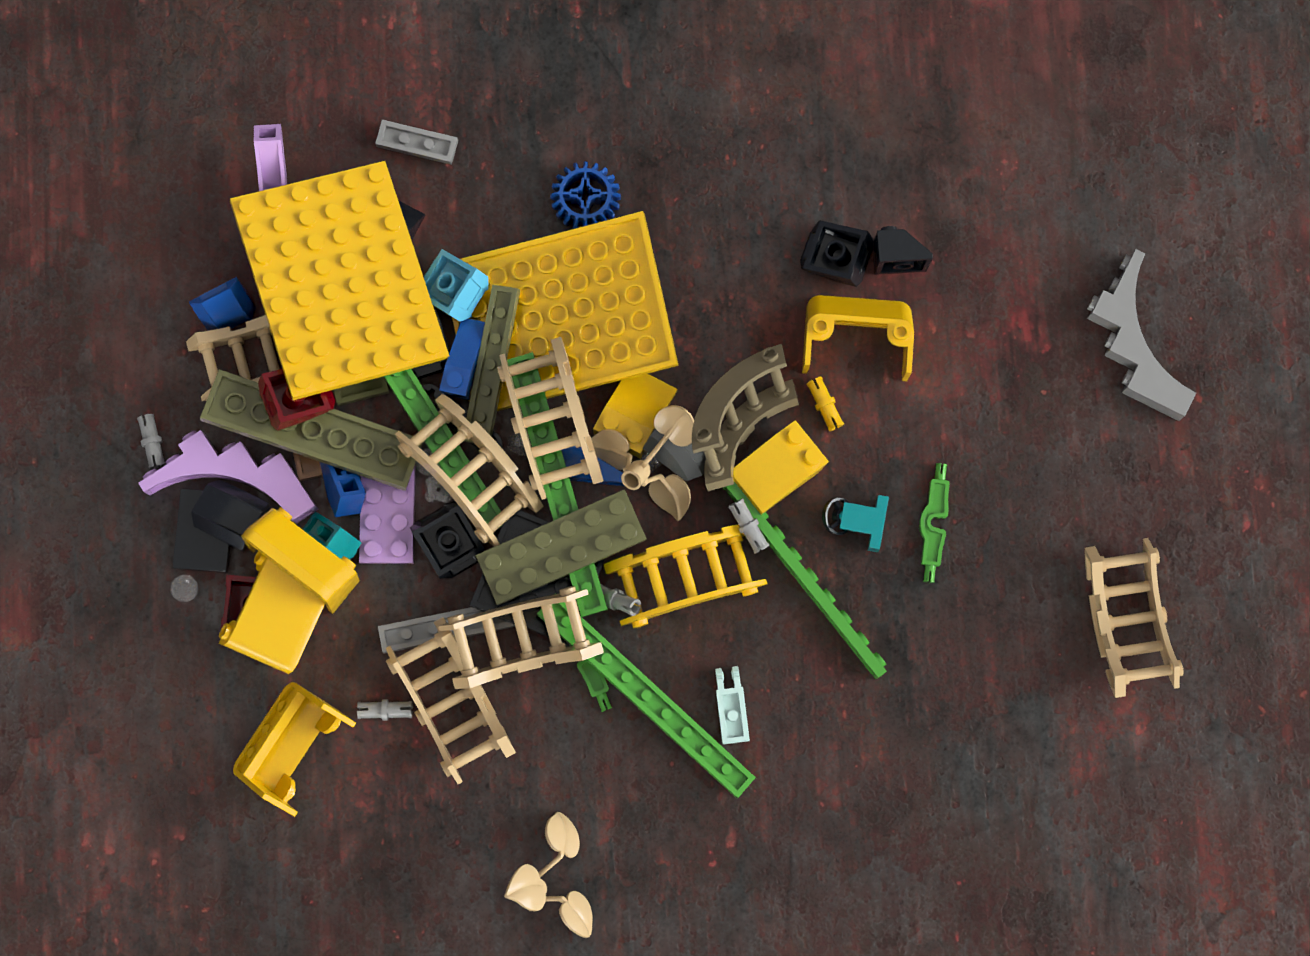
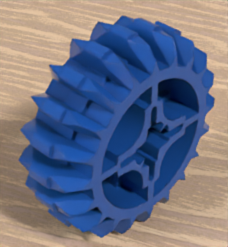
[550,161,621,229]

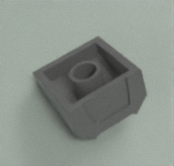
[643,429,706,481]

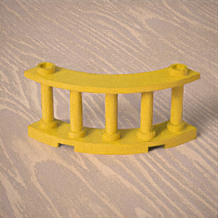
[603,524,767,628]

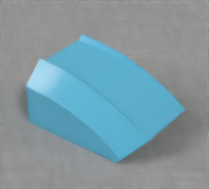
[424,249,488,322]

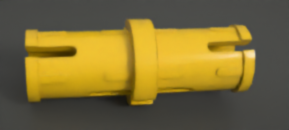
[807,377,844,431]

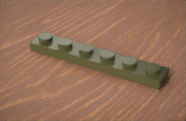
[464,284,520,444]

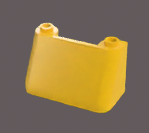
[219,551,325,674]

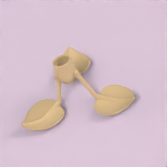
[591,405,694,521]
[504,811,592,938]

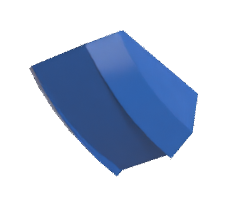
[189,277,256,331]

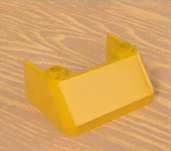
[802,295,914,381]
[241,507,360,614]
[233,682,356,817]

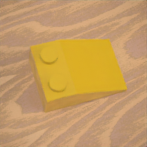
[593,374,678,459]
[733,420,829,515]

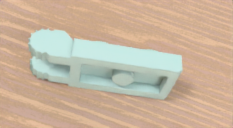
[715,666,750,745]

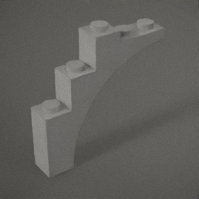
[1087,249,1196,421]

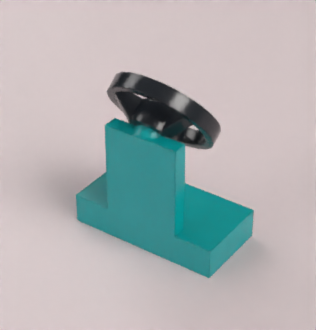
[822,495,889,552]

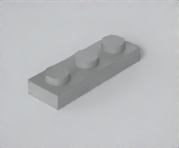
[375,120,458,165]

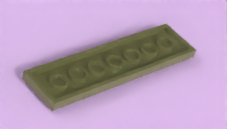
[200,369,423,491]

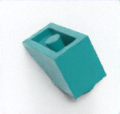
[302,511,362,560]

